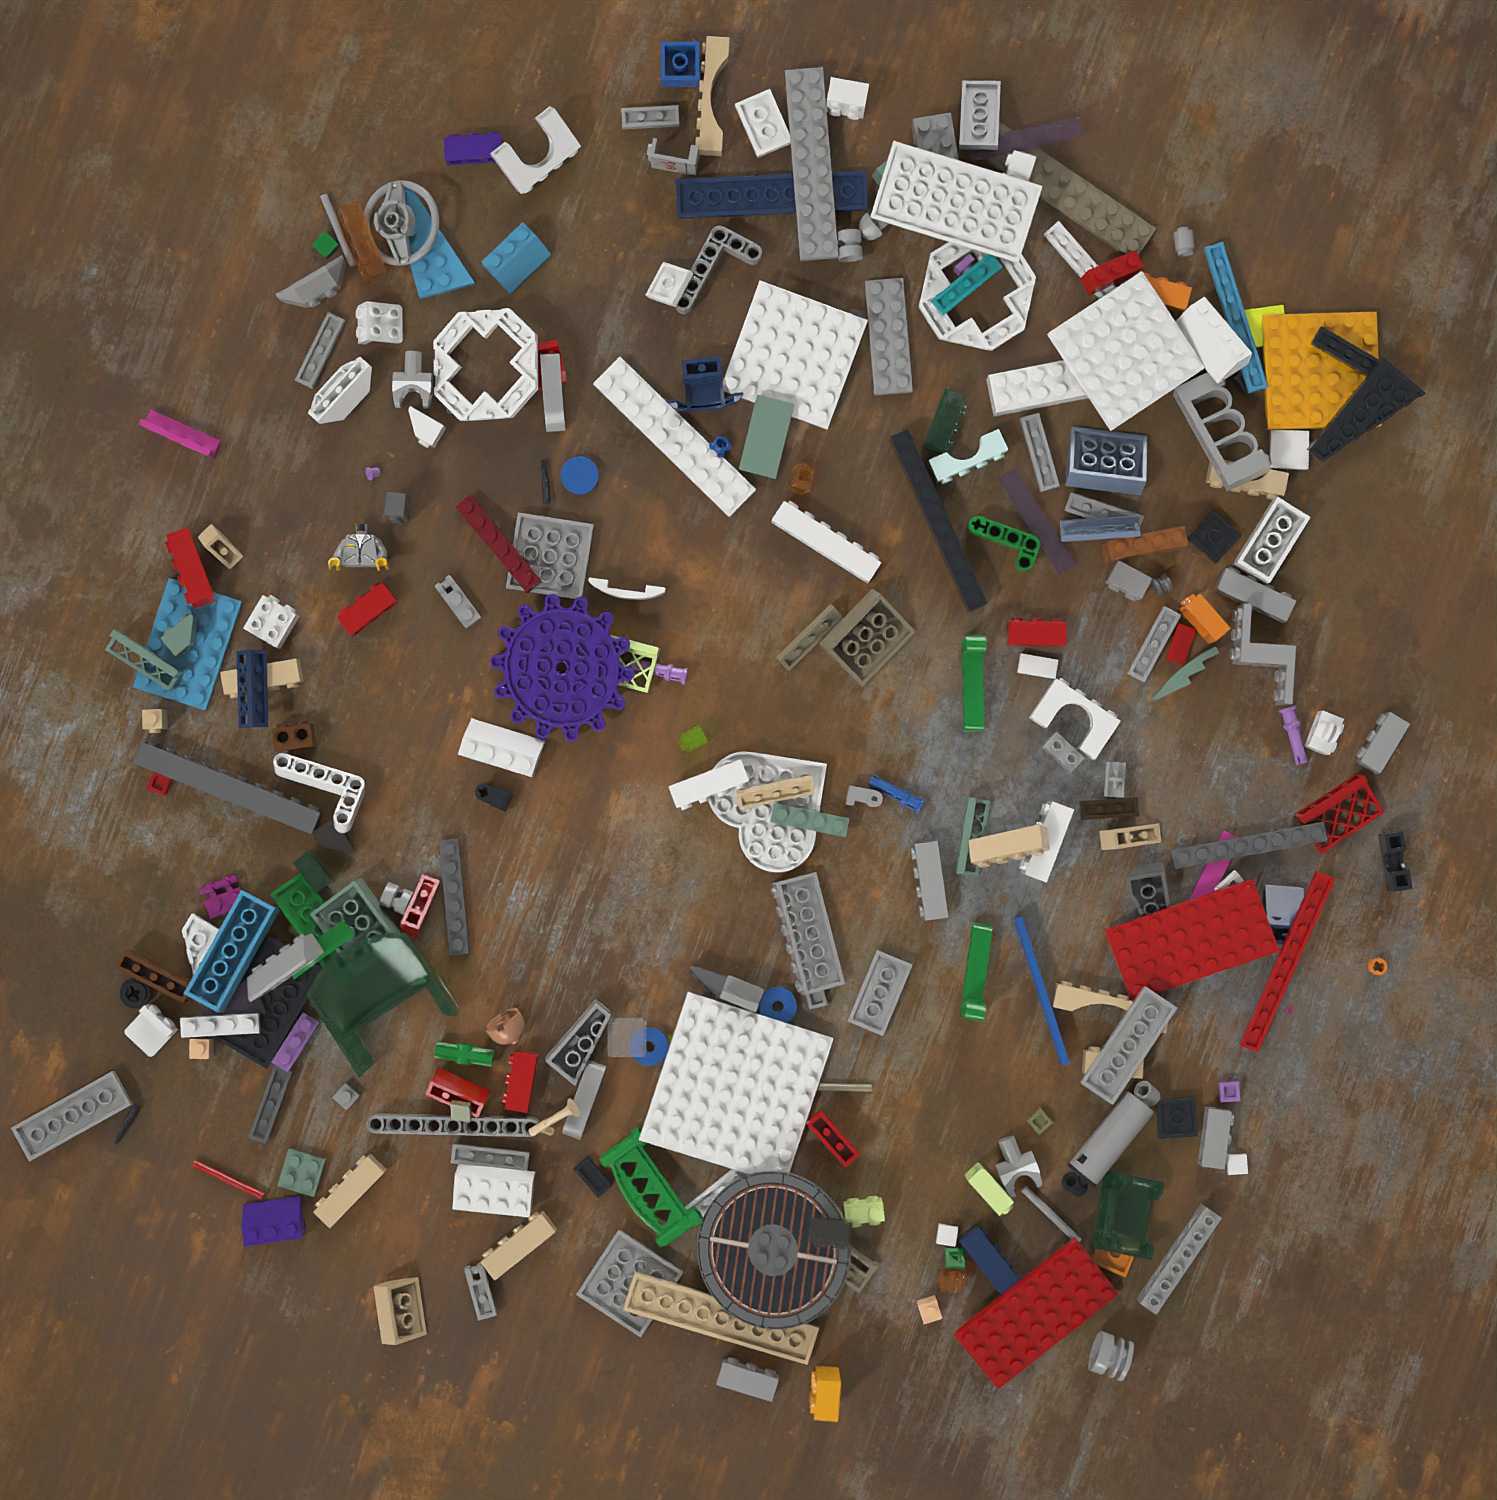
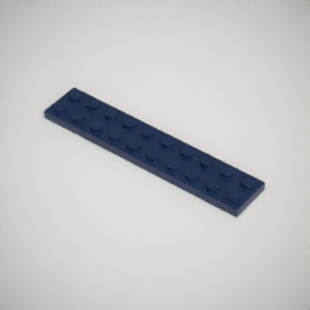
[676,171,868,219]

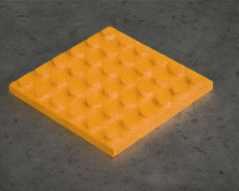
[1262,312,1382,430]

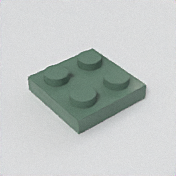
[277,1148,326,1197]

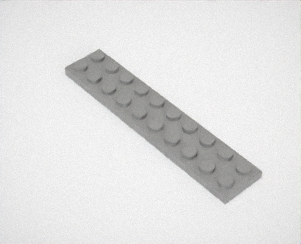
[785,67,838,261]

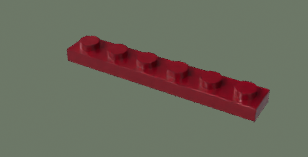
[456,494,542,593]

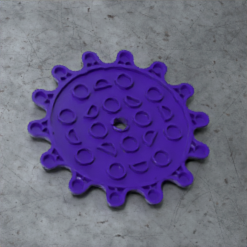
[490,594,634,742]

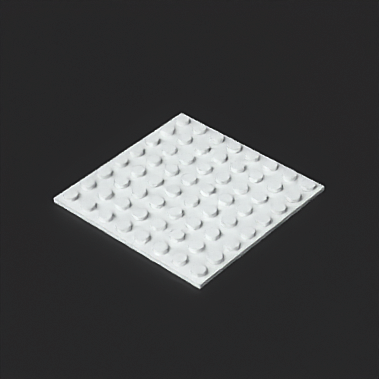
[639,992,834,1174]

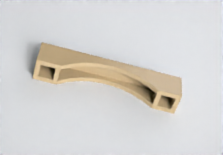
[695,36,730,157]
[1051,981,1168,1033]

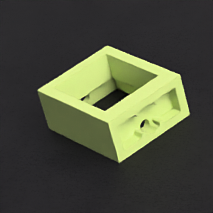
[964,1162,1014,1216]

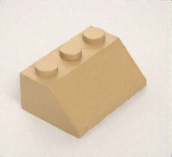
[373,1277,427,1345]

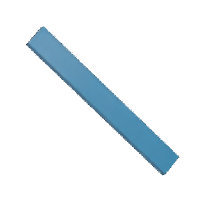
[1204,242,1268,394]

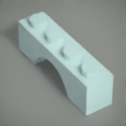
[927,429,1008,484]

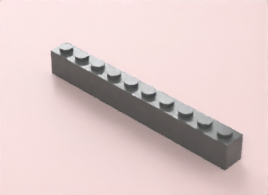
[133,740,323,834]

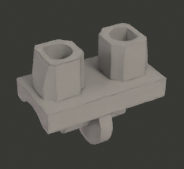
[1104,762,1126,798]

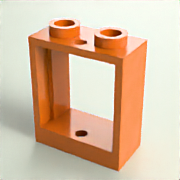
[1178,594,1231,644]

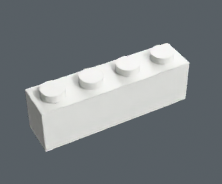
[668,759,749,810]

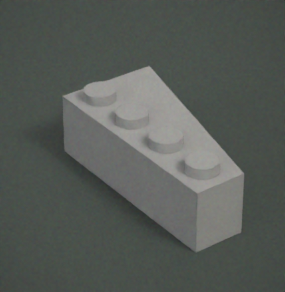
[546,999,611,1086]

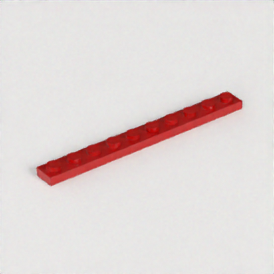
[1239,870,1335,1052]

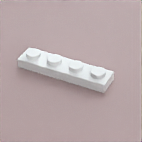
[180,1013,261,1038]

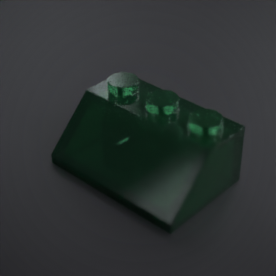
[922,387,967,454]

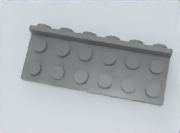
[771,872,845,995]

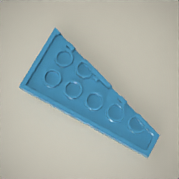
[405,188,475,299]

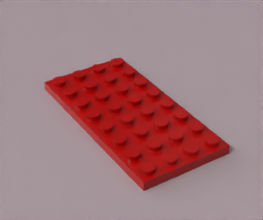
[1105,878,1280,1001]
[953,1237,1119,1390]

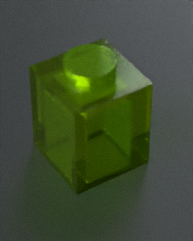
[678,725,708,753]

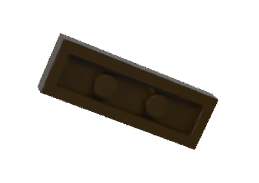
[1079,797,1139,820]

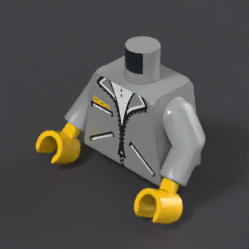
[328,523,389,571]

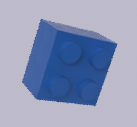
[661,42,700,87]

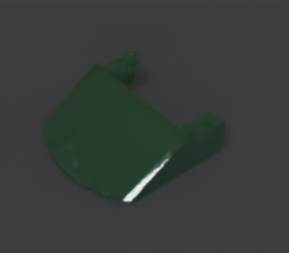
[306,932,461,1077]

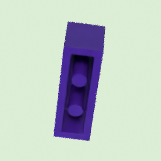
[444,131,503,166]

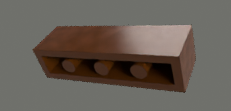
[115,949,191,1003]

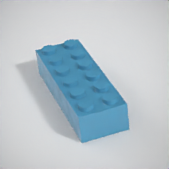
[184,890,280,1013]

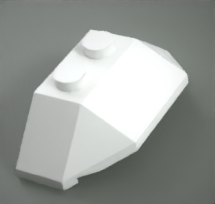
[308,357,372,424]

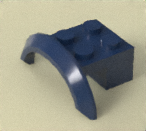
[667,356,743,412]

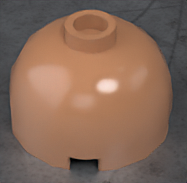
[486,1008,525,1045]

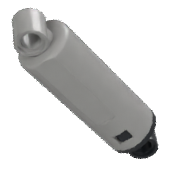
[1061,1081,1160,1197]

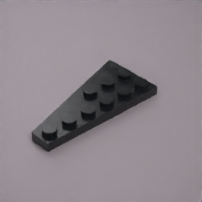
[1306,357,1426,462]

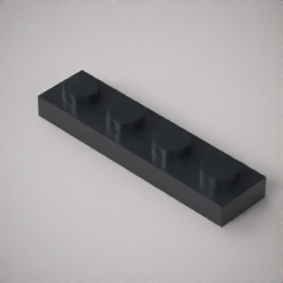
[1310,326,1379,377]

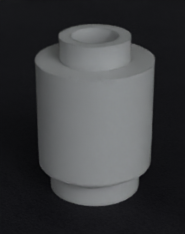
[1174,227,1195,257]

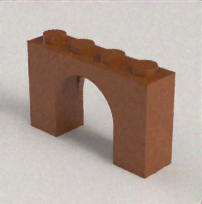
[1101,526,1188,564]

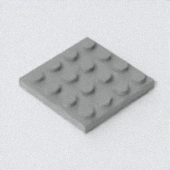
[506,512,594,599]
[576,1229,683,1337]

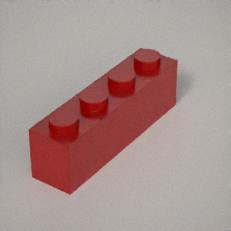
[165,527,216,609]

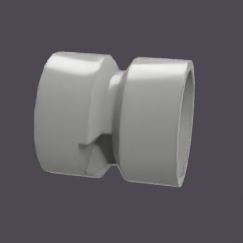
[837,229,863,262]
[379,882,414,915]

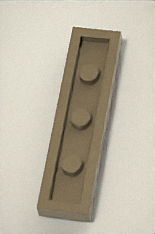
[776,604,843,671]

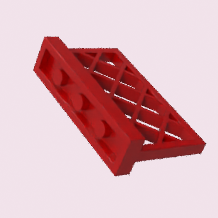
[1294,773,1385,854]

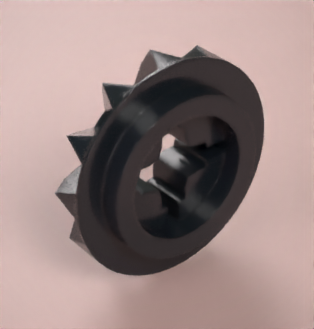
[120,978,151,1009]

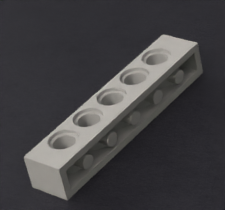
[1136,1203,1222,1315]

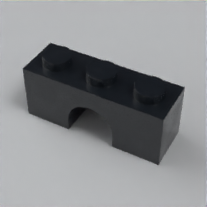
[1378,831,1413,892]

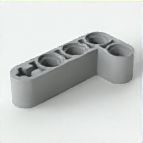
[562,1060,607,1140]

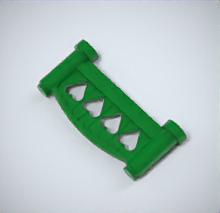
[600,1126,704,1247]

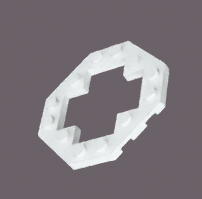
[919,242,1036,351]
[433,308,538,421]

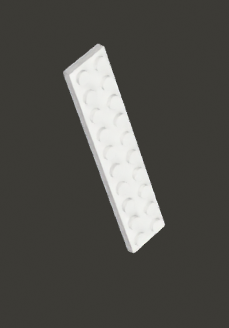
[593,357,756,518]

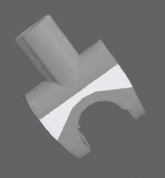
[392,351,433,409]
[995,1136,1042,1198]

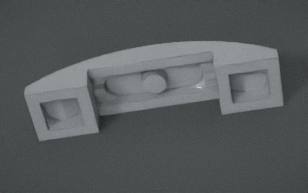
[540,353,565,432]

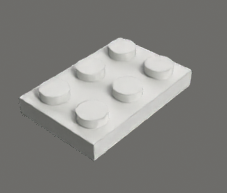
[735,89,791,158]

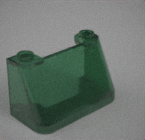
[1093,1172,1164,1260]

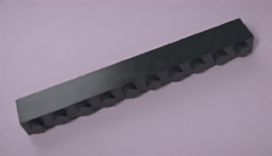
[889,429,987,613]

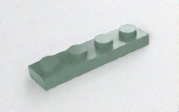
[770,803,850,837]

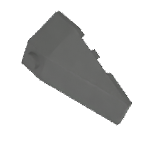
[1125,862,1170,916]

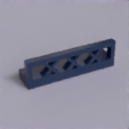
[236,650,269,728]

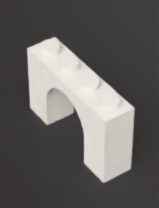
[490,106,581,194]
[1029,678,1120,760]

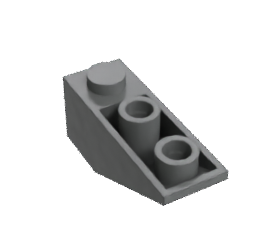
[690,965,735,1006]

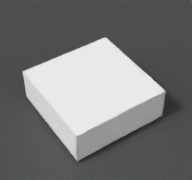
[1227,1154,1248,1175]
[936,1223,958,1247]

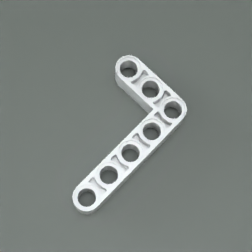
[273,753,365,833]

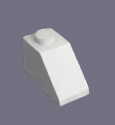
[408,406,446,448]

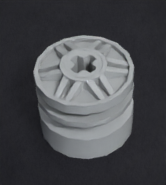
[1088,1331,1134,1381]

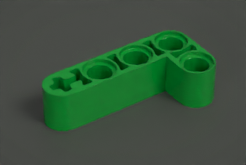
[967,516,1040,572]

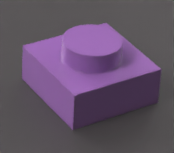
[954,254,974,276]
[1218,1081,1240,1102]

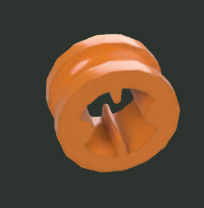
[1368,958,1387,975]

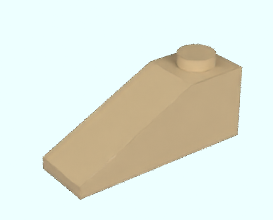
[1099,823,1161,850]

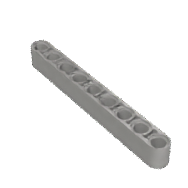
[367,1113,540,1137]

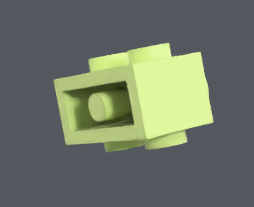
[843,1196,885,1227]

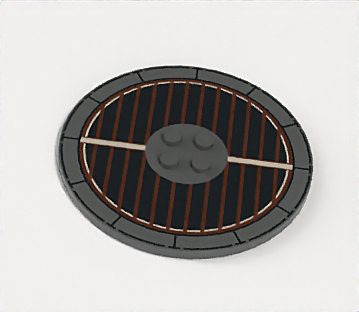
[697,1171,851,1330]

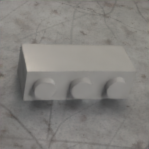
[1356,712,1410,774]
[1198,1106,1234,1169]
[716,1357,779,1402]

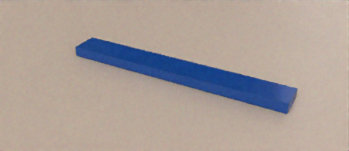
[1013,915,1070,1066]

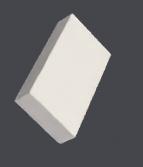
[1017,654,1058,679]

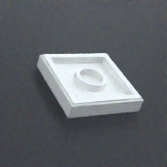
[646,262,693,307]
[1269,430,1309,470]

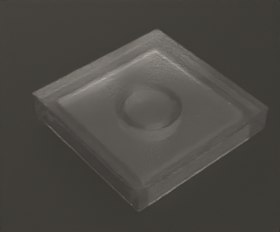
[608,1018,646,1057]

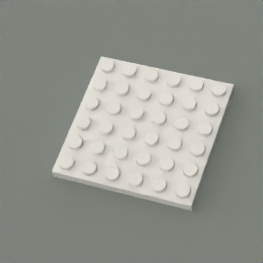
[1047,271,1205,431]
[723,281,868,430]

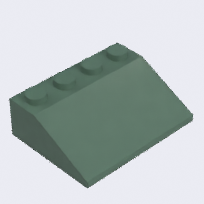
[310,878,406,976]

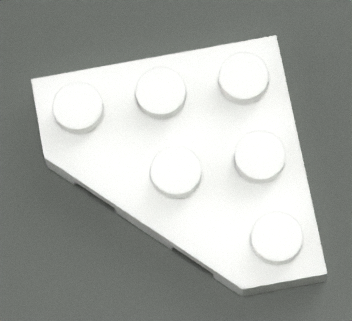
[182,913,219,976]

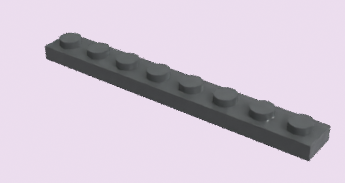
[1170,822,1327,869]

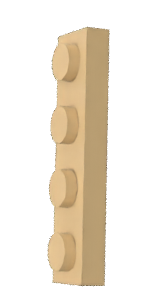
[736,775,815,809]

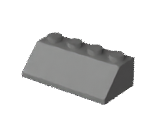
[247,933,325,1002]

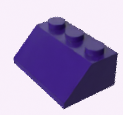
[242,1196,306,1247]

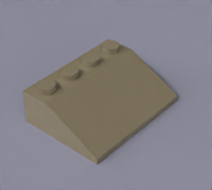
[819,589,915,687]

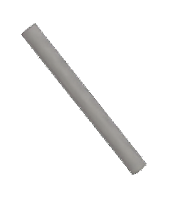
[320,194,356,267]
[1021,1185,1082,1242]

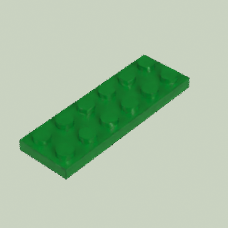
[270,872,354,988]

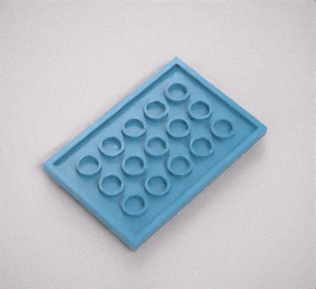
[133,578,243,711]

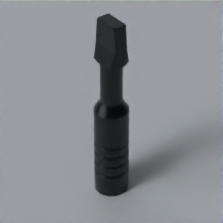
[541,460,551,503]
[114,1104,140,1144]

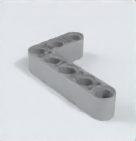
[676,226,762,314]

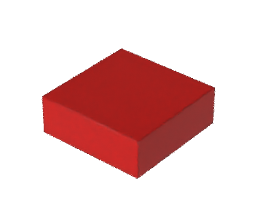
[147,772,173,796]

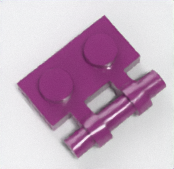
[199,874,242,919]

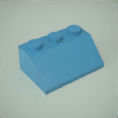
[482,222,551,294]

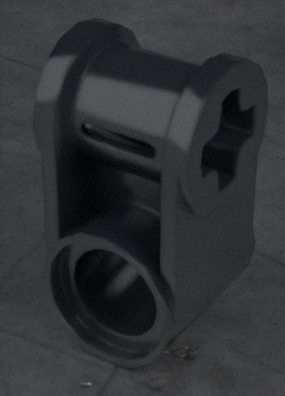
[475,784,514,812]

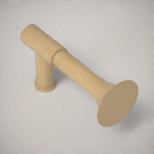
[529,1099,580,1136]

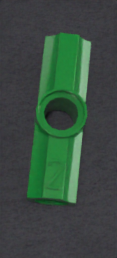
[435,1041,495,1067]

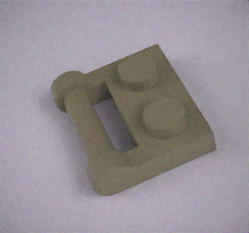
[845,1244,879,1293]

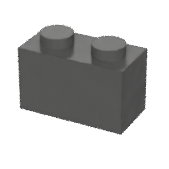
[384,492,412,524]

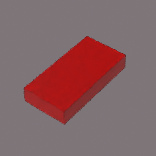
[1165,623,1197,666]

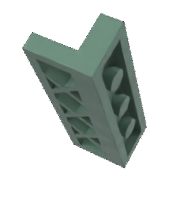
[105,629,183,692]
[955,797,990,877]

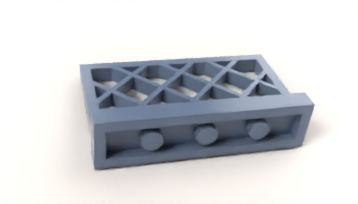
[1060,515,1140,542]

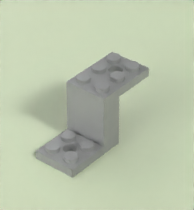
[1230,604,1296,706]

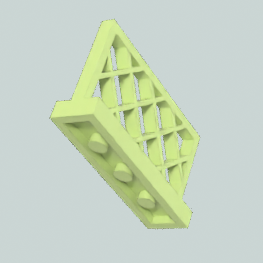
[610,635,661,693]

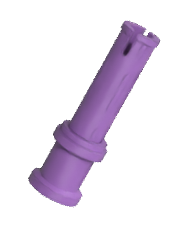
[629,657,689,685]
[1279,706,1308,765]

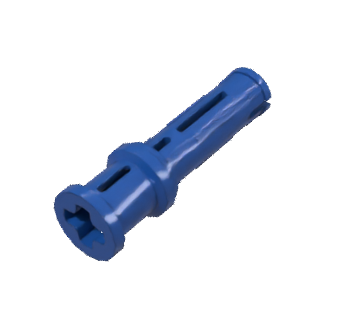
[868,774,926,814]

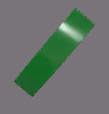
[292,920,356,979]

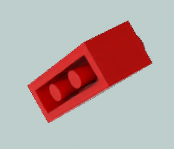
[1080,250,1144,296]
[336,582,399,637]
[1006,618,1067,647]
[502,1049,539,1113]
[425,1067,491,1118]
[806,1108,860,1168]

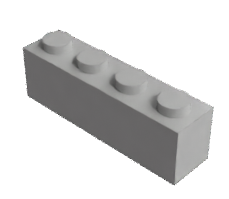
[1213,567,1296,623]
[911,841,948,921]

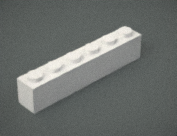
[771,501,881,583]

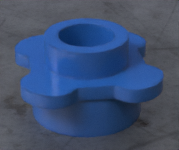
[709,436,731,457]

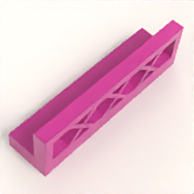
[139,410,222,459]

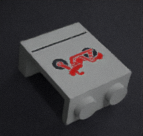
[647,138,700,176]

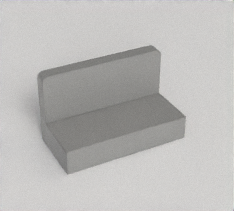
[720,975,764,1012]

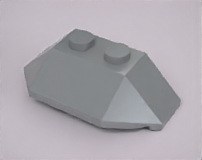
[276,255,347,308]

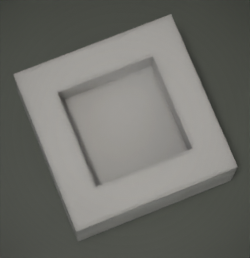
[332,1082,360,1110]

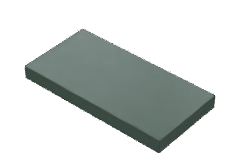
[739,394,794,479]

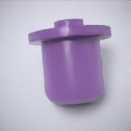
[366,467,380,480]

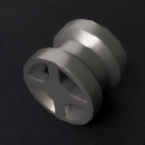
[1151,573,1173,597]

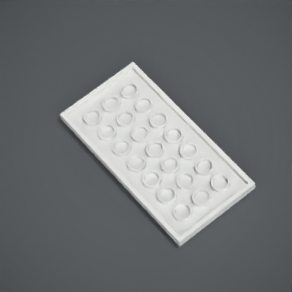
[870,141,1042,263]

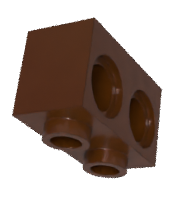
[272,720,317,752]

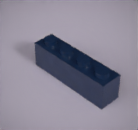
[958,1224,1022,1295]

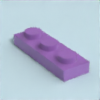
[271,1013,320,1073]

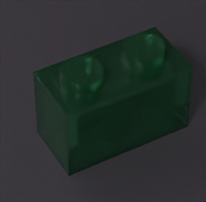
[293,851,336,893]

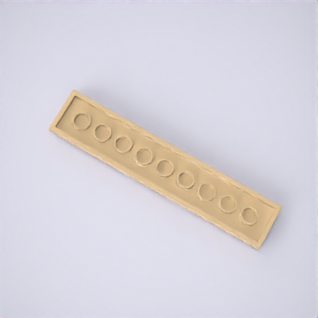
[623,1271,819,1365]

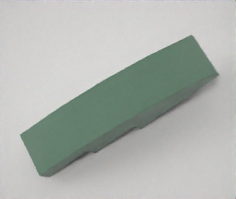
[1151,646,1219,701]

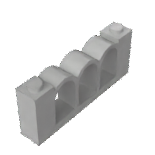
[1173,372,1271,491]

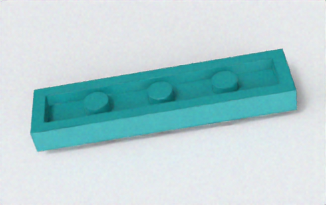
[931,254,1002,317]

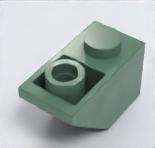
[161,614,198,657]

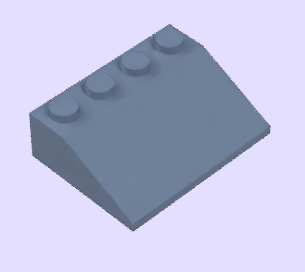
[1065,427,1147,495]

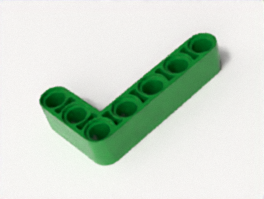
[961,635,986,732]
[960,922,993,1022]

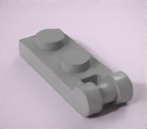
[434,574,482,629]
[464,1263,498,1321]

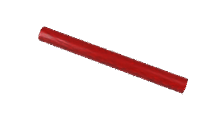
[193,1160,265,1200]

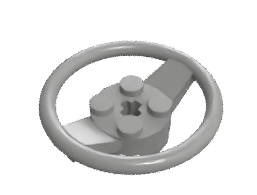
[362,180,439,266]

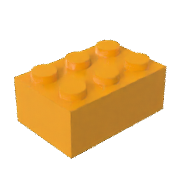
[809,1366,841,1422]

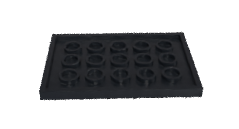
[209,934,325,1069]

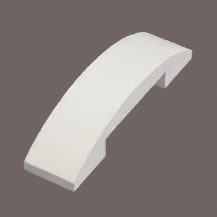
[589,578,666,600]

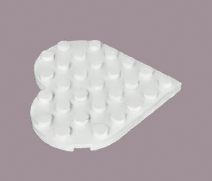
[708,752,827,872]

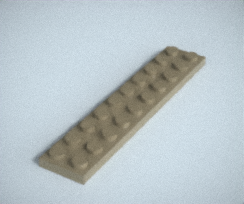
[977,122,1156,255]

